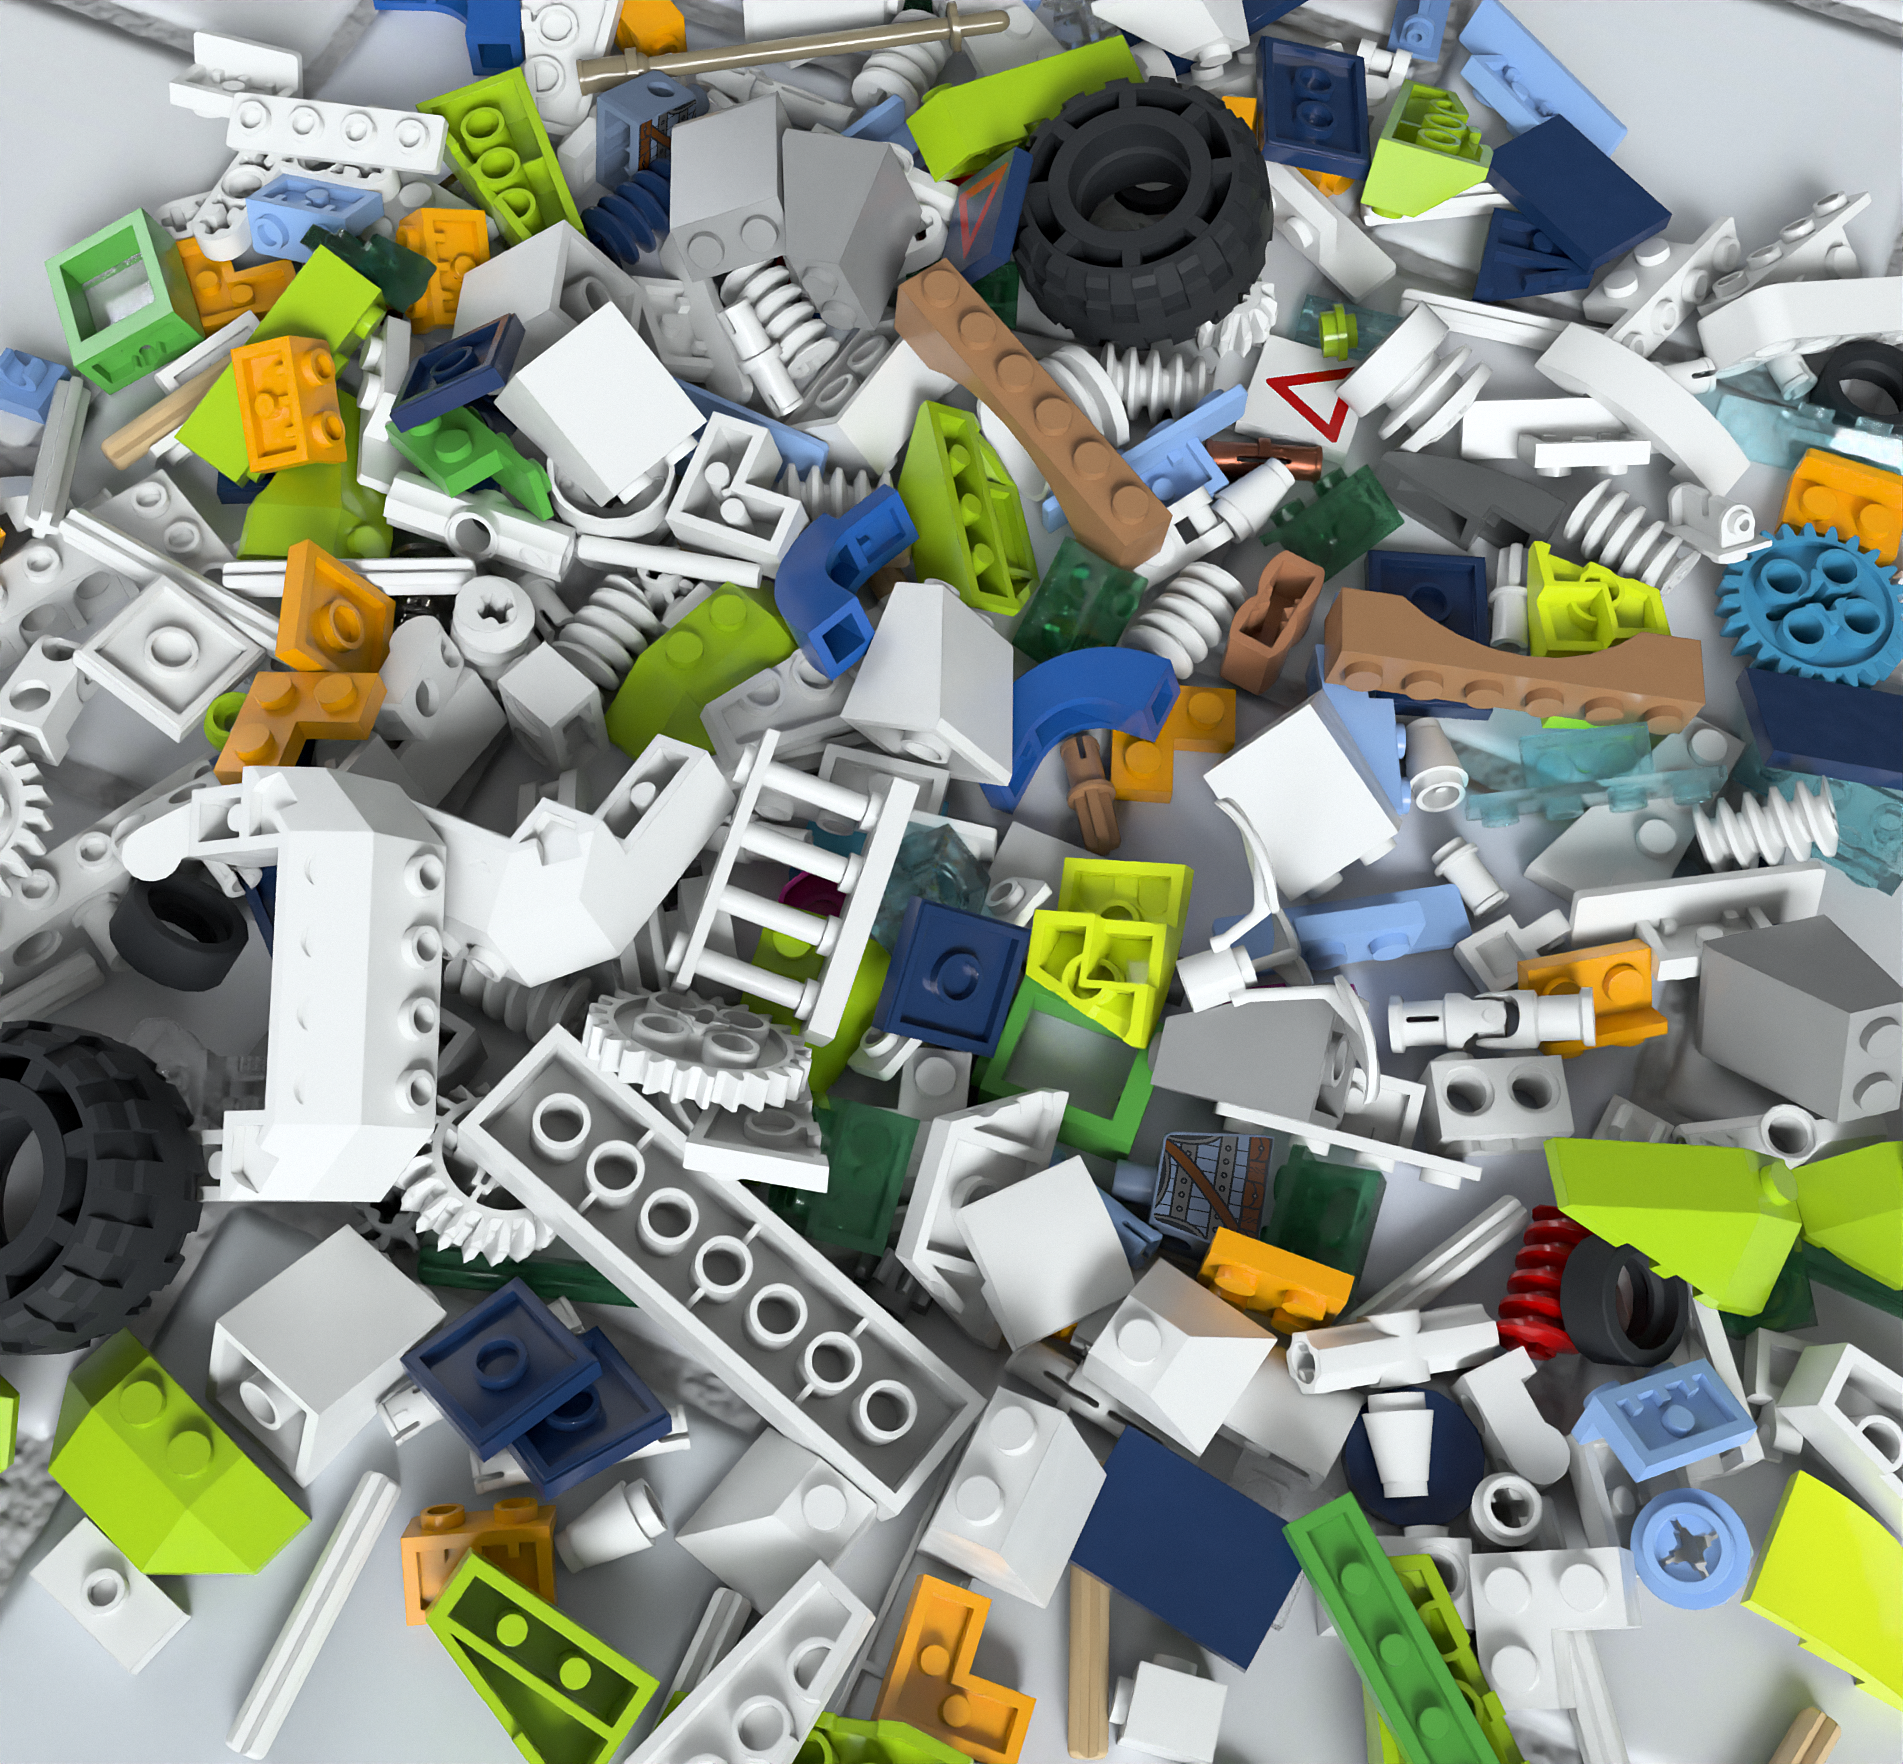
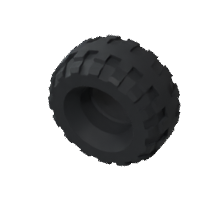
[1012,76,1274,351]
[0,1020,206,1356]

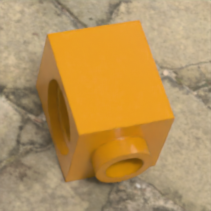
[613,0,687,57]

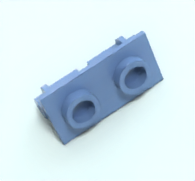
[1386,0,1451,63]

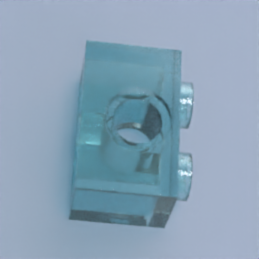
[871,823,992,957]

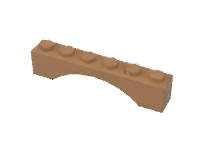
[894,258,1173,582]
[1324,587,1706,735]

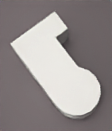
[371,615,464,741]
[0,634,100,767]
[110,771,222,881]
[1449,1346,1570,1493]

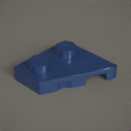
[1471,207,1595,303]

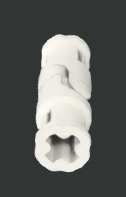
[1388,987,1596,1053]

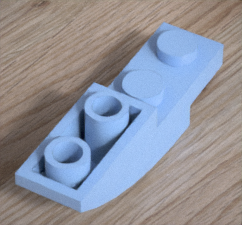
[1305,592,1411,816]

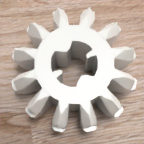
[1195,273,1278,359]

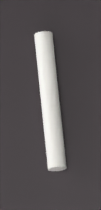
[578,534,763,589]

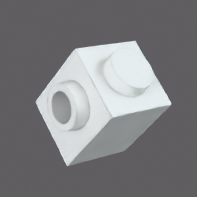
[1108,1654,1228,1764]

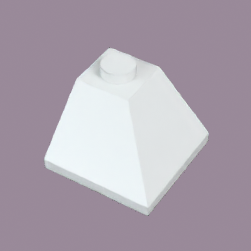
[1091,0,1250,67]
[1081,1257,1278,1457]
[674,1427,877,1617]

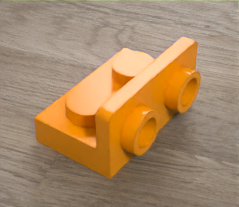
[395,208,491,335]
[230,335,347,473]
[1774,448,1903,568]
[1517,938,1668,1059]
[400,1497,558,1626]

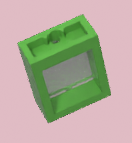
[44,207,206,395]
[970,974,1165,1163]

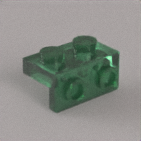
[1259,1144,1387,1307]

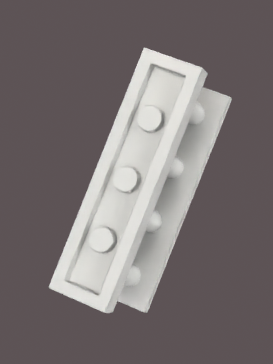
[664,728,920,1047]

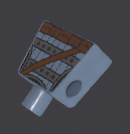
[596,70,710,193]
[1110,1132,1274,1263]

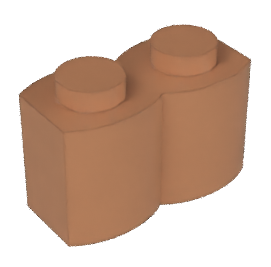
[1220,550,1325,696]

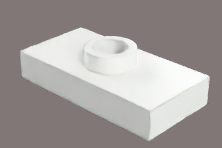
[29,1516,191,1675]

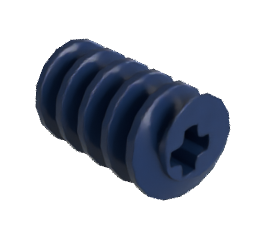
[580,158,671,270]

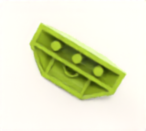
[897,400,1041,617]
[604,580,799,762]
[1790,1141,1903,1290]
[47,1327,312,1575]

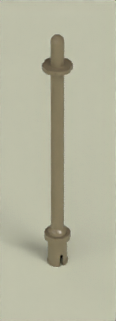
[576,1,1010,96]

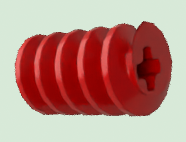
[1496,1204,1594,1361]

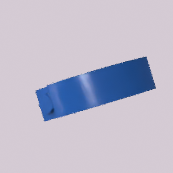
[373,0,526,76]
[774,484,920,681]
[978,647,1181,815]

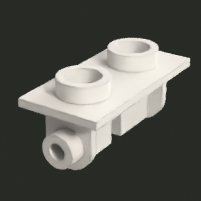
[1661,482,1772,564]

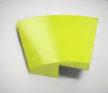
[1527,541,1672,730]
[1025,857,1194,1049]
[1740,1470,1903,1712]

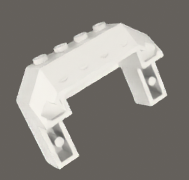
[310,666,738,988]
[188,766,447,1202]

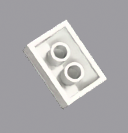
[780,312,958,481]

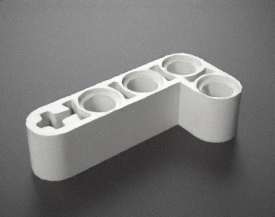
[1696,276,1903,379]

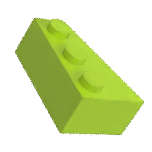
[425,1547,661,1764]

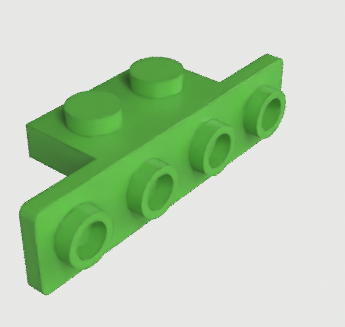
[384,406,554,522]

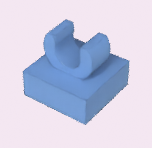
[0,347,72,425]

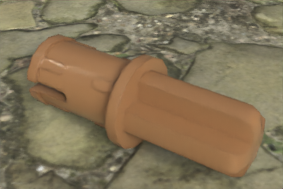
[1060,736,1122,856]

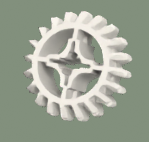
[393,1081,557,1267]

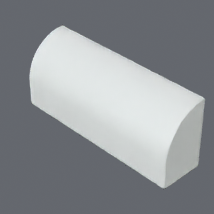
[1068,1266,1365,1493]

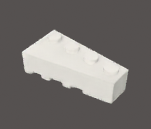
[1776,1342,1903,1539]

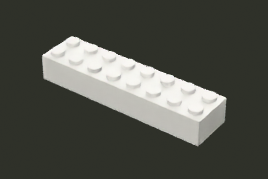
[457,1023,989,1522]

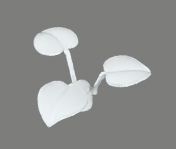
[1175,797,1381,1105]

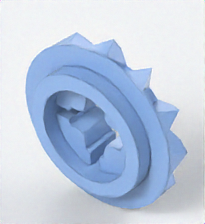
[1630,1488,1754,1610]

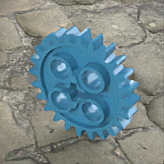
[1714,523,1903,690]

